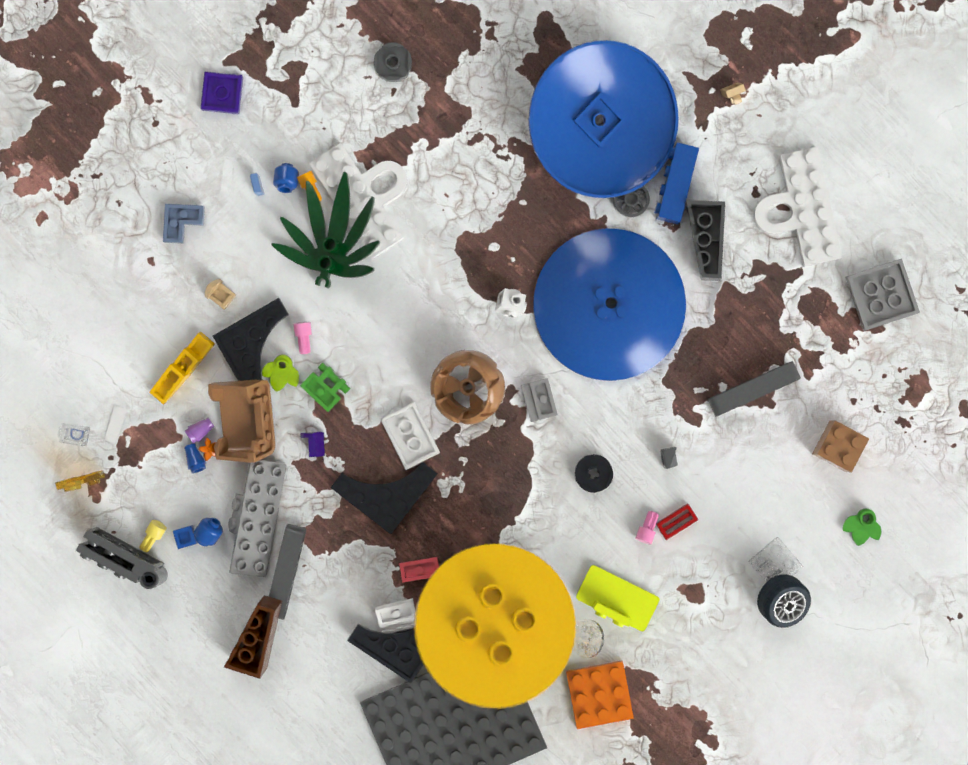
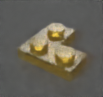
[55,470,105,492]

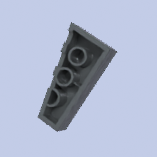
[686,200,725,281]

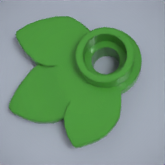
[843,508,882,546]

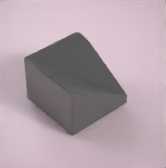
[660,447,678,469]

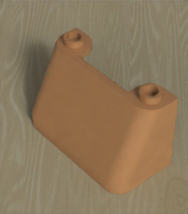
[208,380,275,463]

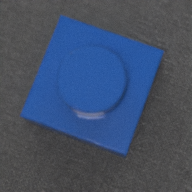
[173,525,198,549]

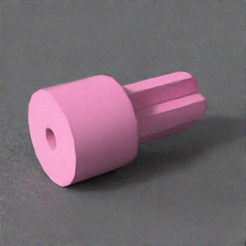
[293,322,312,354]
[635,511,659,545]

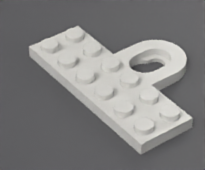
[309,143,407,259]
[754,147,842,267]

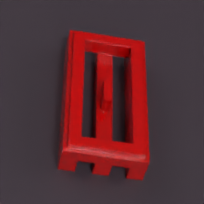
[656,503,699,540]

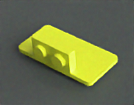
[576,565,660,631]

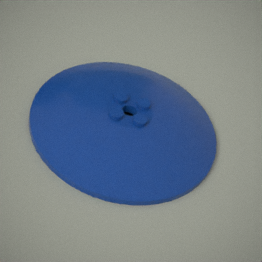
[528,40,679,198]
[533,228,686,381]

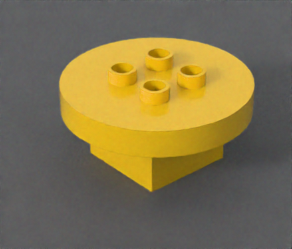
[414,544,576,708]

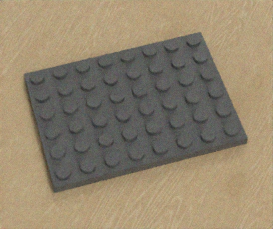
[360,673,547,765]

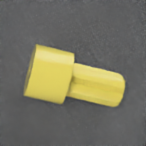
[139,520,167,552]

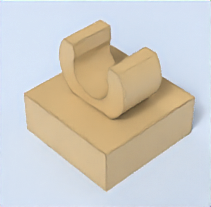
[720,82,746,105]

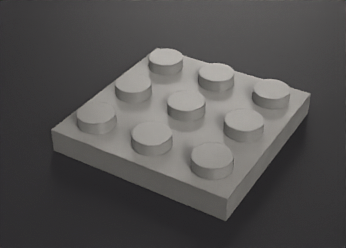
[845,258,920,331]

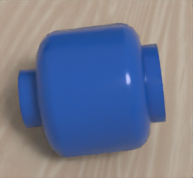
[273,163,299,193]
[194,518,223,546]

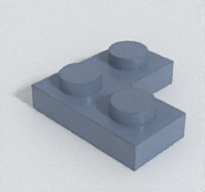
[163,204,205,244]

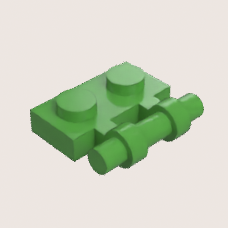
[300,363,351,412]

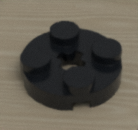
[574,454,613,493]

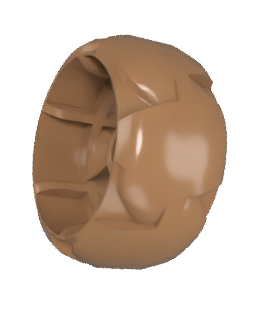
[430,350,505,424]

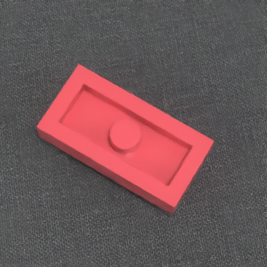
[399,557,439,583]

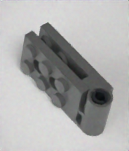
[76,527,168,589]

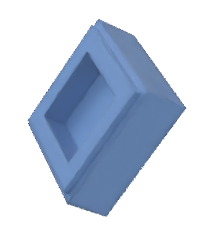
[250,173,264,196]

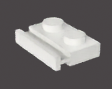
[375,598,416,633]

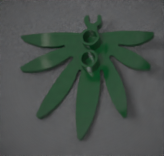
[271,171,380,288]

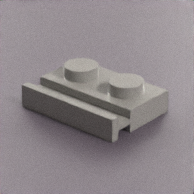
[521,378,558,422]

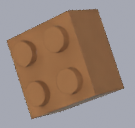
[812,420,869,473]

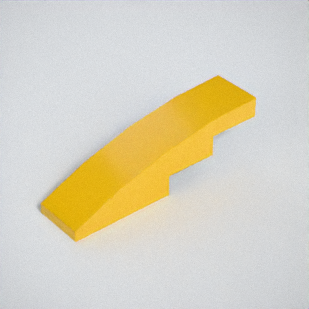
[149,332,215,405]

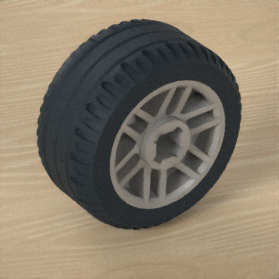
[757,574,811,628]

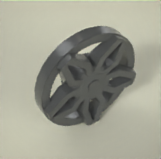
[614,186,650,217]

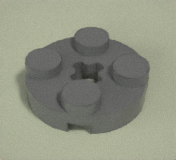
[374,43,412,82]

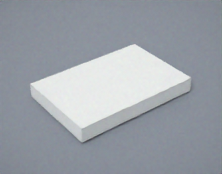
[380,402,440,470]

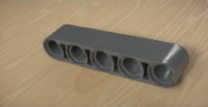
[708,361,801,417]
[269,524,306,620]

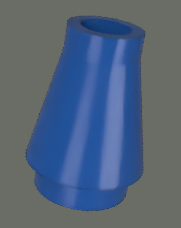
[184,444,206,473]

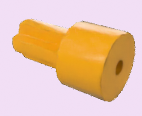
[297,170,322,201]

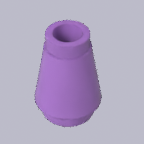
[185,418,215,444]

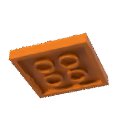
[566,660,634,729]

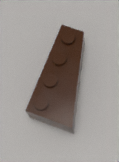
[224,595,282,679]

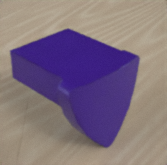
[300,432,325,457]

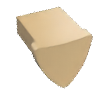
[205,279,236,310]

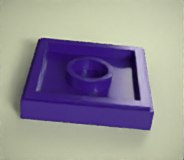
[200,72,243,114]

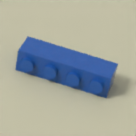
[654,142,699,225]

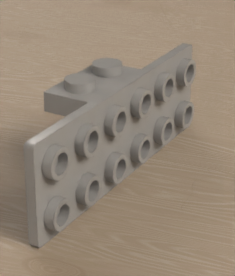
[228,460,286,577]

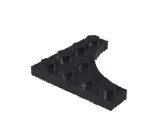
[213,298,289,381]
[330,462,438,534]
[347,624,423,683]

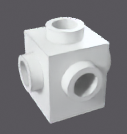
[495,288,527,318]

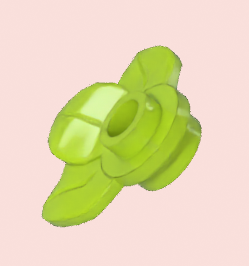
[262,354,299,392]

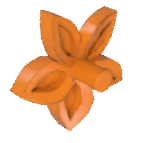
[198,438,216,461]

